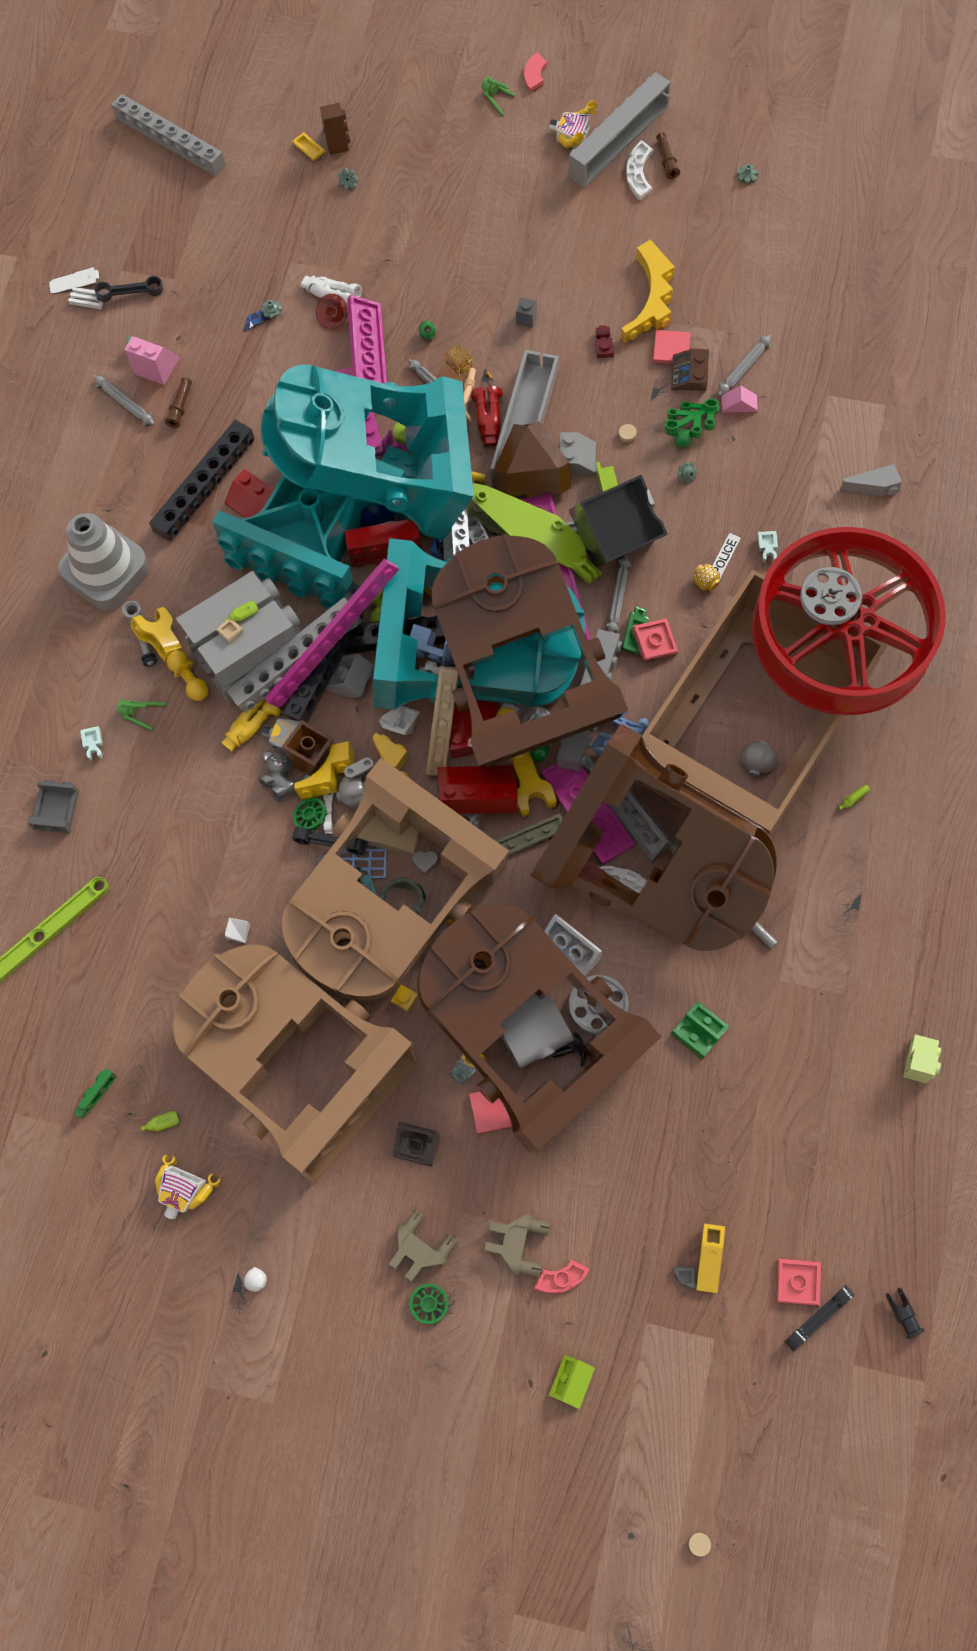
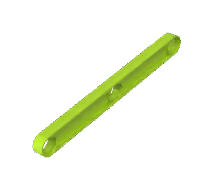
[0,877,109,983]

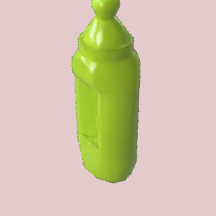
[224,601,259,622]
[838,784,870,810]
[141,1111,180,1131]

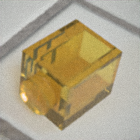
[445,343,472,376]

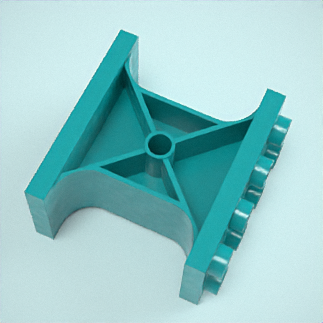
[212,459,407,610]

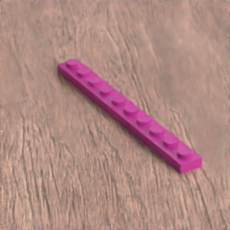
[265,559,399,708]

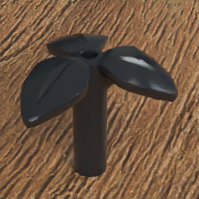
[552,1032,586,1066]

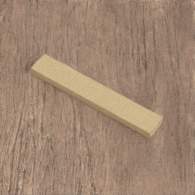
[426,666,458,776]

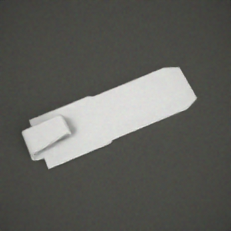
[49,267,99,293]

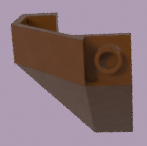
[493,421,571,498]

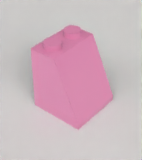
[125,336,180,385]

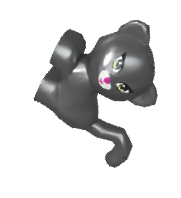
[258,751,310,802]

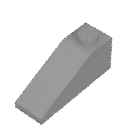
[840,464,902,496]

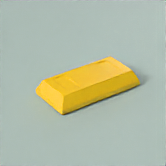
[292,132,325,161]

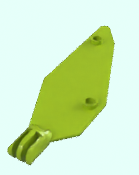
[472,483,602,585]

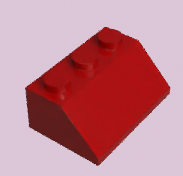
[224,468,274,518]

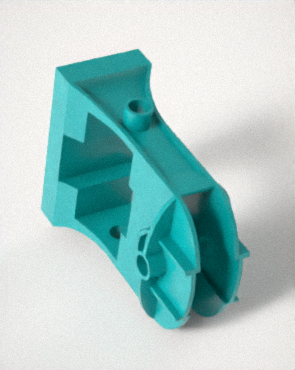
[260,365,474,540]
[373,539,585,710]

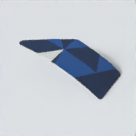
[243,310,268,331]

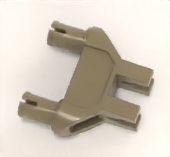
[389,1209,458,1283]
[484,1214,551,1278]

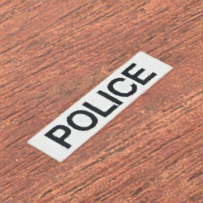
[713,533,741,580]

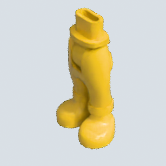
[221,699,282,752]

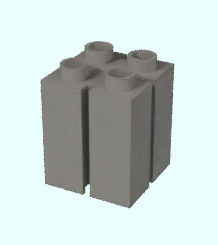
[176,571,301,705]

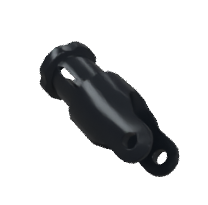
[886,1288,925,1339]

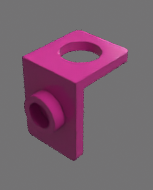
[381,430,408,455]

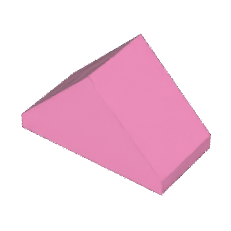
[721,385,758,413]

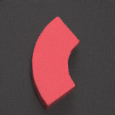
[524,52,547,92]
[534,1260,590,1294]

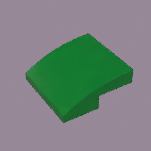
[671,1002,729,1060]

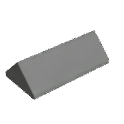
[608,787,675,862]

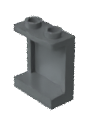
[28,780,79,834]

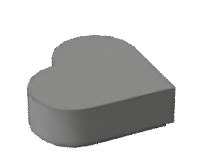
[412,851,438,875]

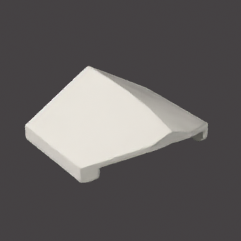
[379,706,420,735]

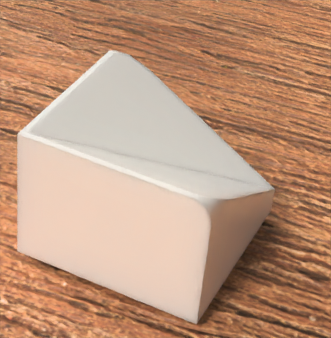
[225,918,250,944]

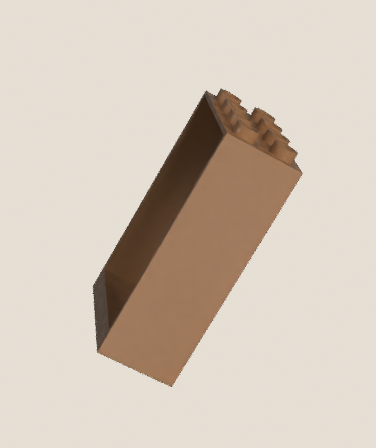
[634,569,887,837]

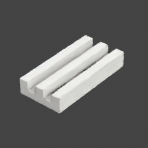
[68,287,105,310]

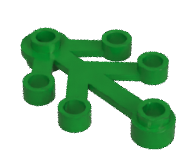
[664,398,720,438]

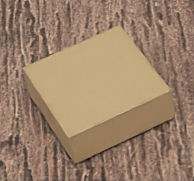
[216,619,244,644]

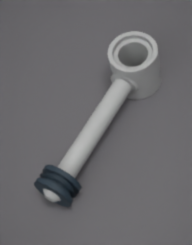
[122,601,157,667]

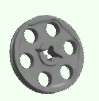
[800,567,862,625]
[569,975,629,1035]

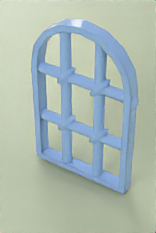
[341,849,387,879]

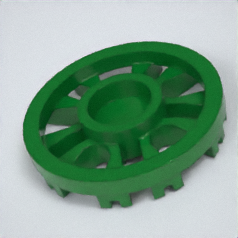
[293,798,328,831]
[409,1283,449,1324]

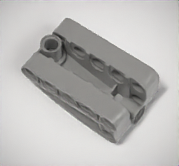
[500,993,574,1071]

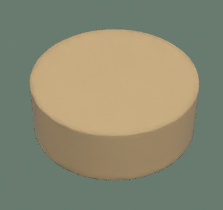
[619,424,637,443]
[688,1533,711,1557]

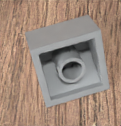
[560,432,596,475]
[325,654,374,698]

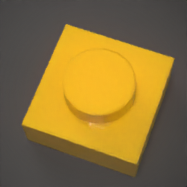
[391,984,418,1012]

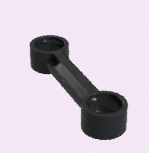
[94,276,163,302]
[292,827,368,855]
[784,1285,855,1352]

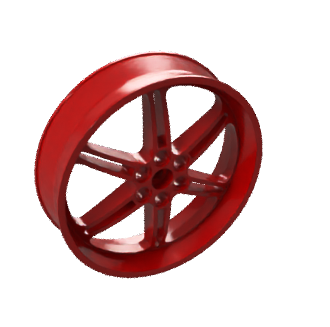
[752,527,946,715]

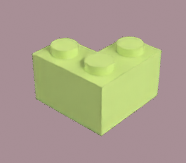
[903,1034,941,1084]

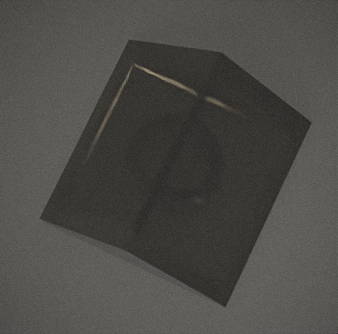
[393,1122,440,1167]

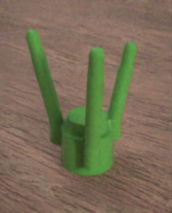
[482,77,515,116]
[117,700,166,731]

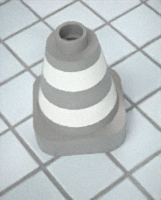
[58,513,150,611]

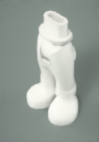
[301,276,362,313]

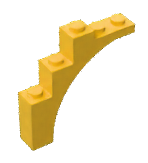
[621,240,675,343]

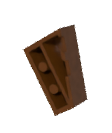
[320,103,351,155]

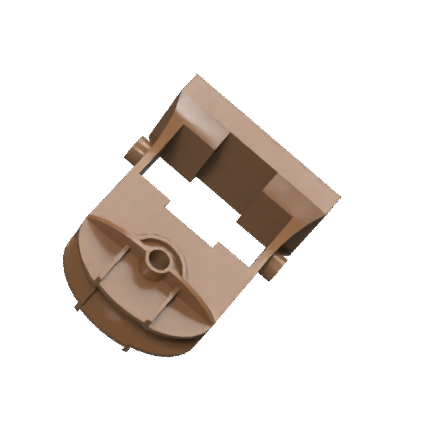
[282,758,509,1001]
[173,944,419,1185]

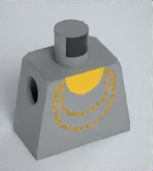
[262,719,307,754]

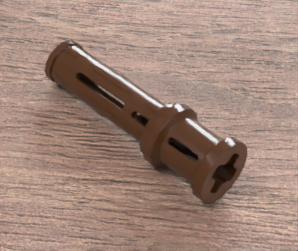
[656,132,680,179]
[165,378,192,428]

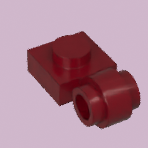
[595,325,614,358]

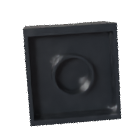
[569,474,668,567]

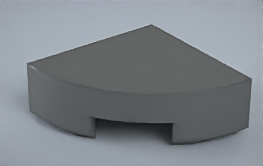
[673,1267,696,1289]

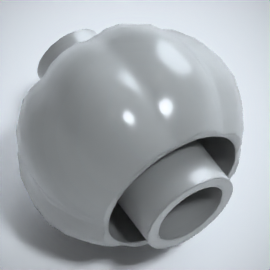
[741,740,777,777]
[336,776,366,810]

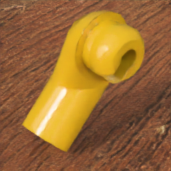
[471,471,487,483]

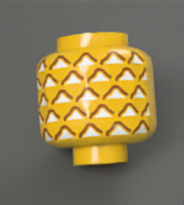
[693,564,720,591]

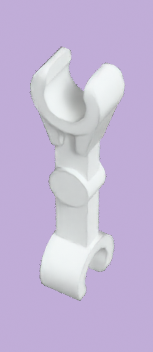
[323,793,335,834]

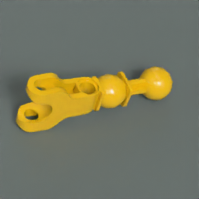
[131,607,209,701]
[495,707,556,817]

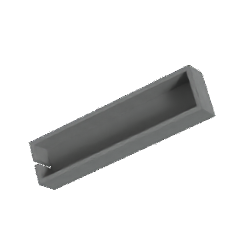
[569,72,671,188]
[491,350,559,480]

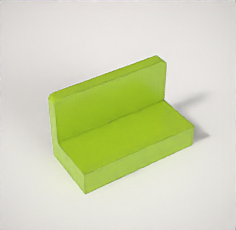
[596,462,618,493]
[548,1354,595,1409]

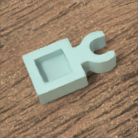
[757,531,778,563]
[80,726,103,761]

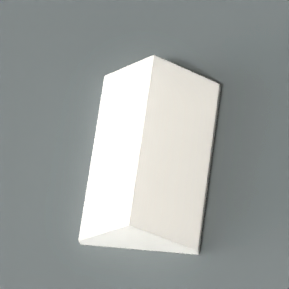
[544,914,602,977]

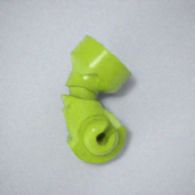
[370,591,383,623]

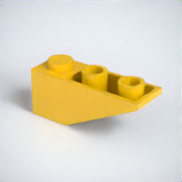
[696,1224,725,1293]

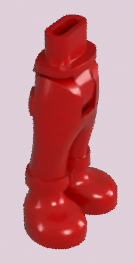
[470,386,503,447]

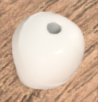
[244,1267,267,1292]

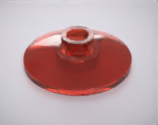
[316,294,348,329]

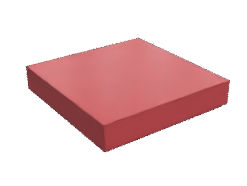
[653,330,691,364]
[631,618,678,662]
[469,1085,512,1134]
[776,1259,821,1306]

